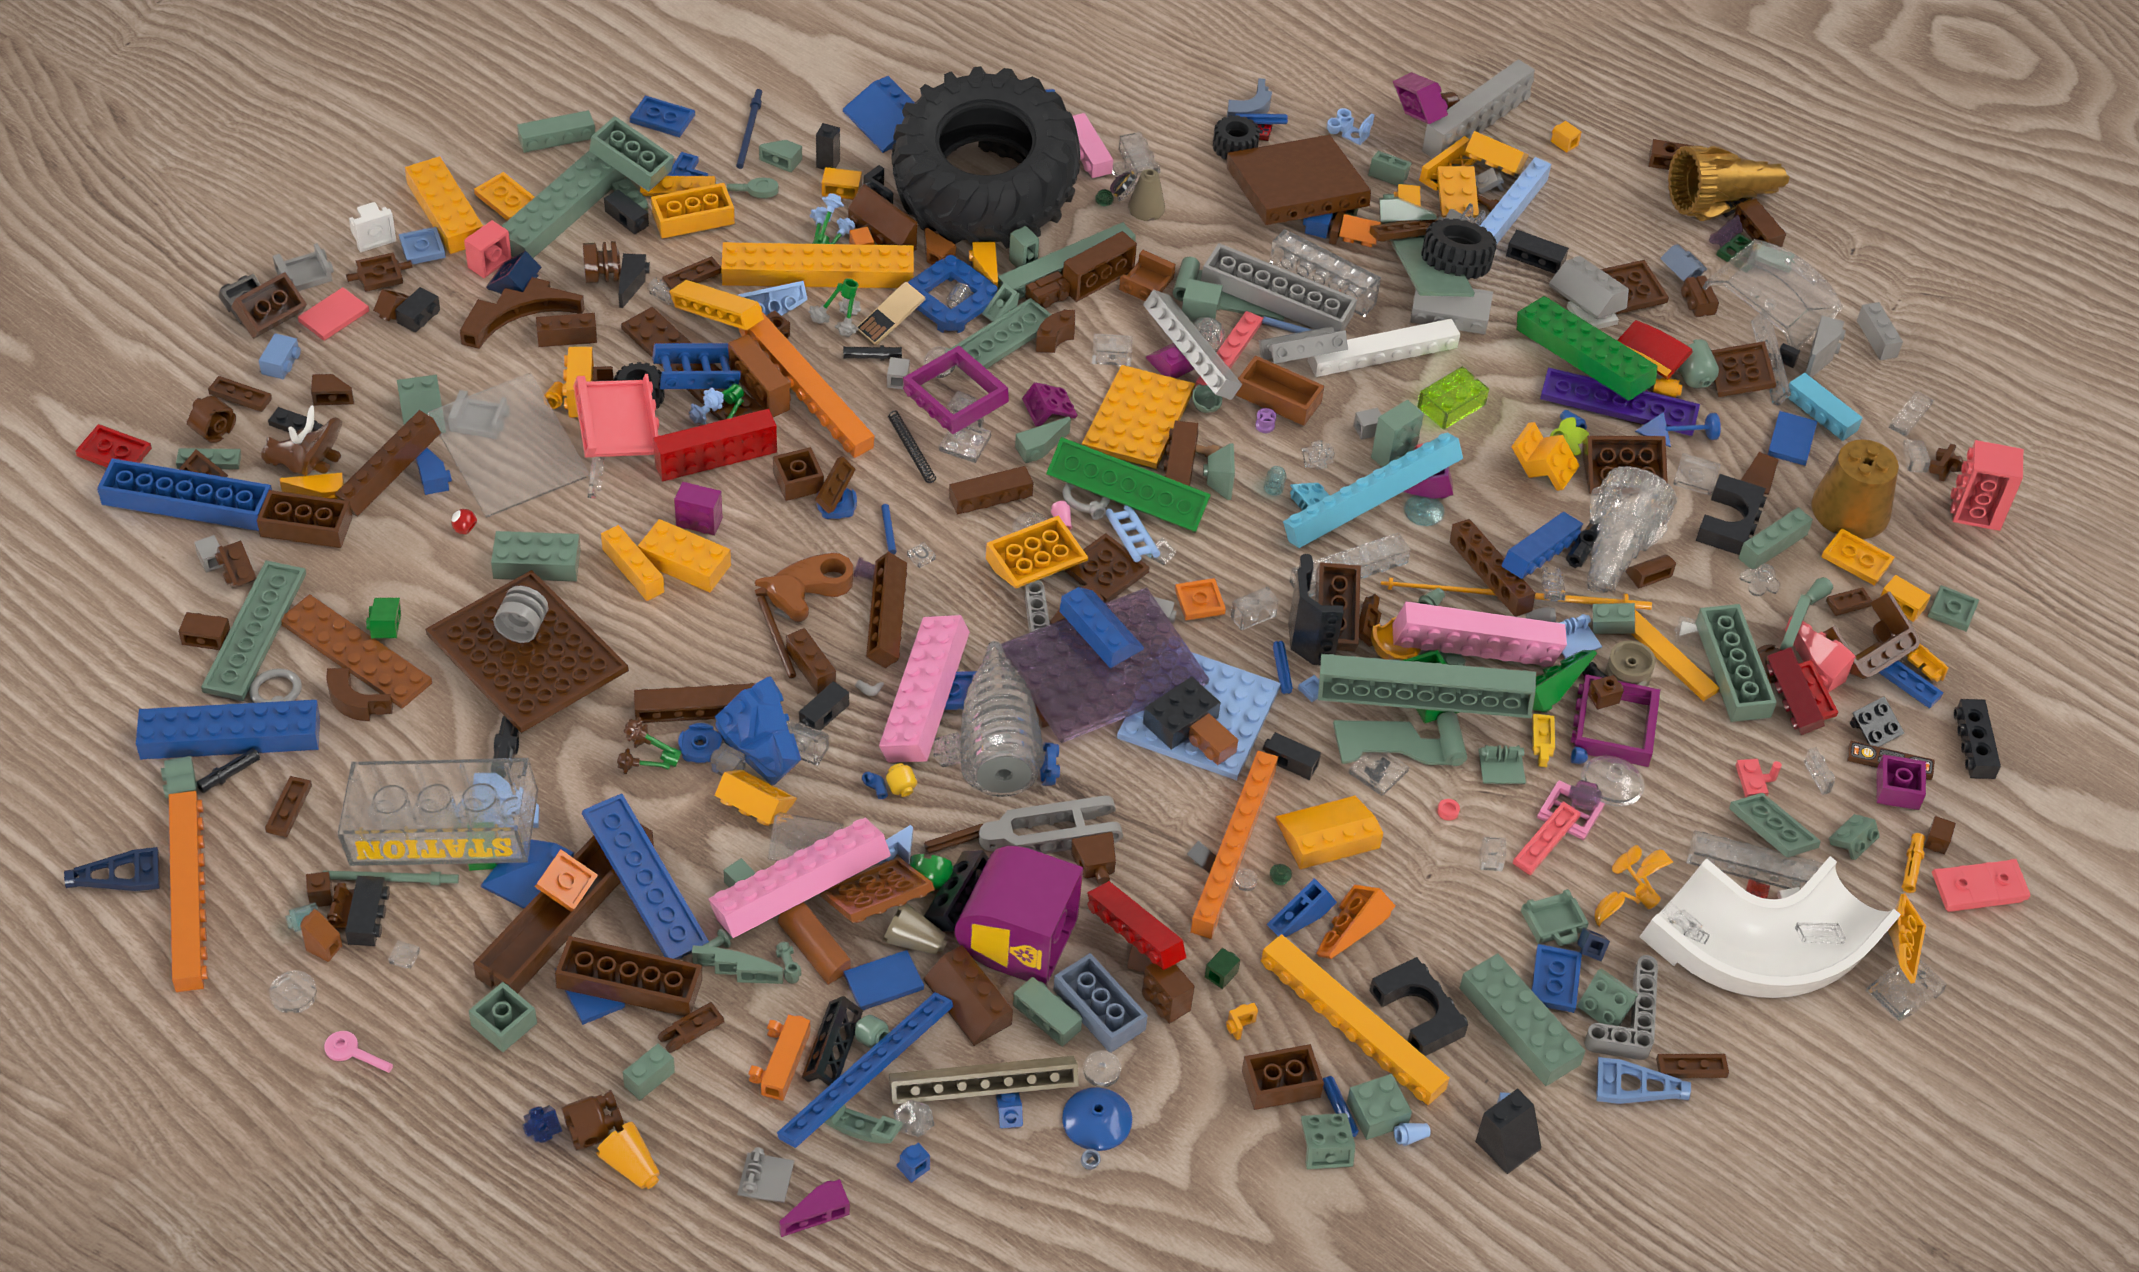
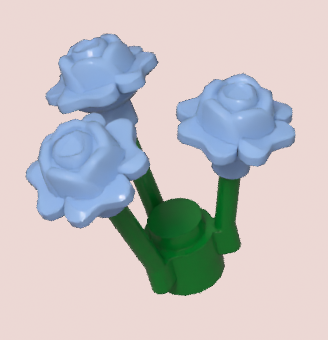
[810,193,855,244]
[689,384,744,425]

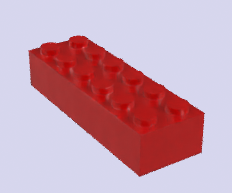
[653,409,777,482]

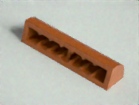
[778,902,851,985]

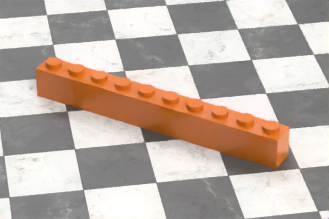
[739,311,875,458]
[1190,751,1278,939]
[169,791,208,992]

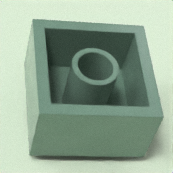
[469,982,537,1052]
[1347,1074,1412,1140]

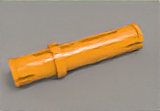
[1901,833,1926,893]

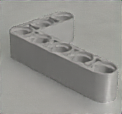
[992,580,1053,674]
[1584,955,1658,1060]

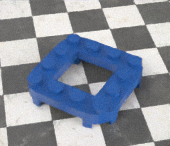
[908,255,998,333]

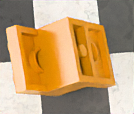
[1511,422,1580,491]

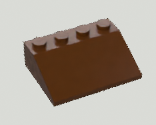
[1582,436,1668,495]

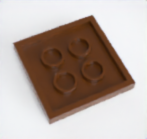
[1600,260,1669,314]
[1711,341,1776,398]
[1064,533,1150,604]

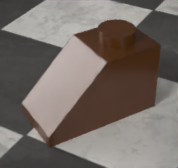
[373,289,409,321]
[311,374,354,406]

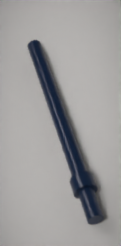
[736,89,763,169]

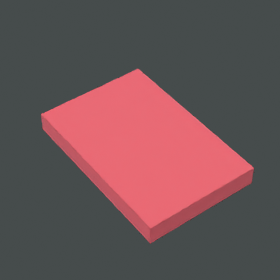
[298,287,369,341]

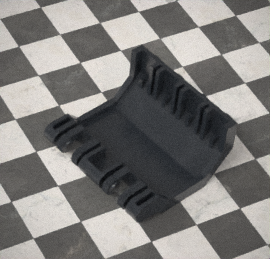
[1288,554,1344,665]

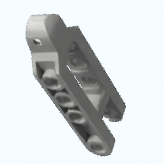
[979,796,1123,854]

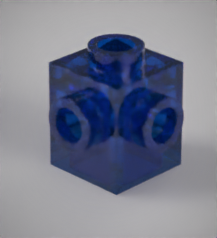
[522,1105,562,1143]

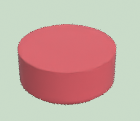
[1437,799,1460,821]

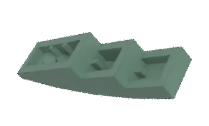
[692,945,783,984]

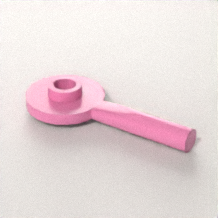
[324,1031,393,1073]

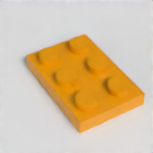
[1437,166,1479,219]
[474,172,535,221]
[1821,528,1895,586]

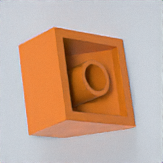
[1339,214,1382,248]

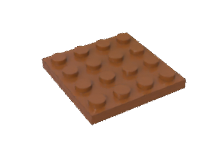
[820,857,934,923]

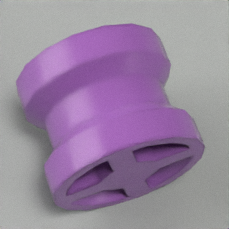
[1255,408,1276,433]

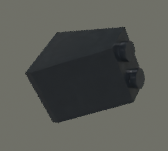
[1475,1088,1542,1174]

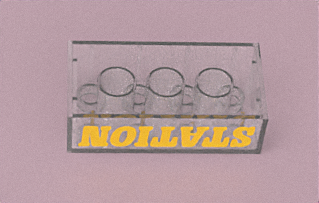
[337,758,538,866]

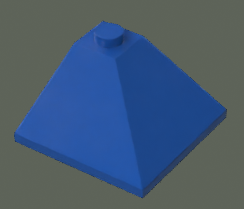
[481,837,574,909]

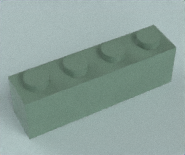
[517,110,595,153]
[1738,507,1813,571]

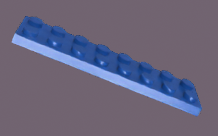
[582,793,709,960]

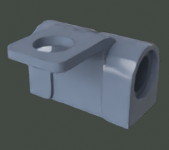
[1660,244,1707,281]

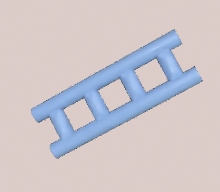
[1106,506,1160,562]

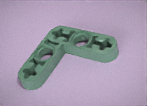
[1780,594,1811,650]

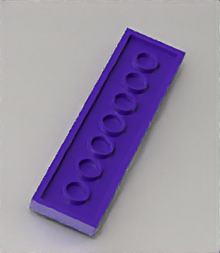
[1540,367,1700,436]

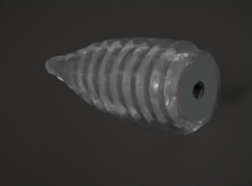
[960,641,1045,797]

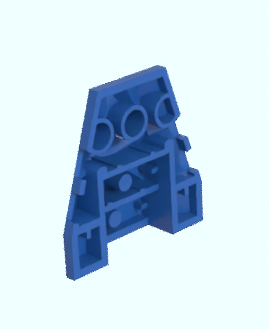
[715,676,801,785]

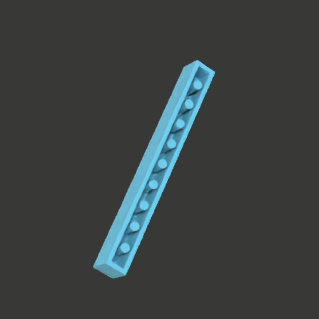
[1283,432,1463,548]

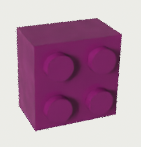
[674,482,723,536]
[1876,754,1926,810]

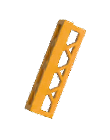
[1419,136,1477,191]

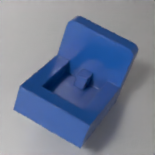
[996,1092,1023,1128]

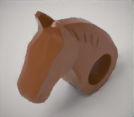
[755,553,854,622]

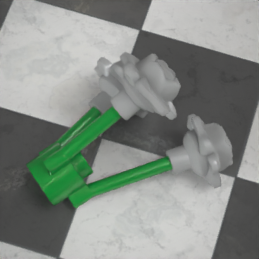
[809,278,861,337]

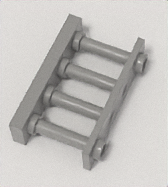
[1258,326,1348,364]

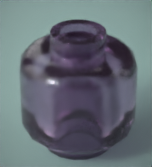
[1568,780,1602,811]

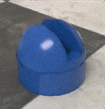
[1571,746,1588,764]

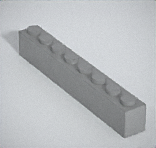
[1143,290,1242,400]

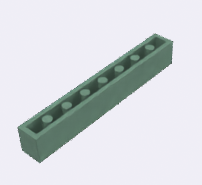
[998,222,1136,300]

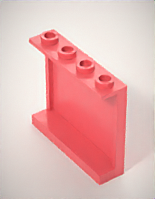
[573,374,661,458]

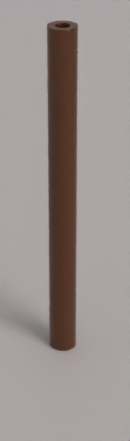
[757,595,796,679]

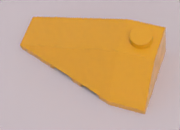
[1888,893,1926,984]

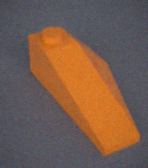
[1316,885,1396,959]

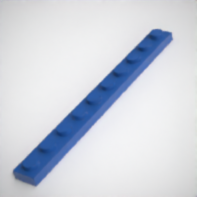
[777,992,953,1148]

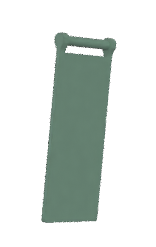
[1382,222,1475,297]

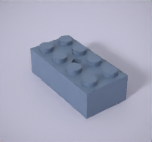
[1053,953,1148,1053]

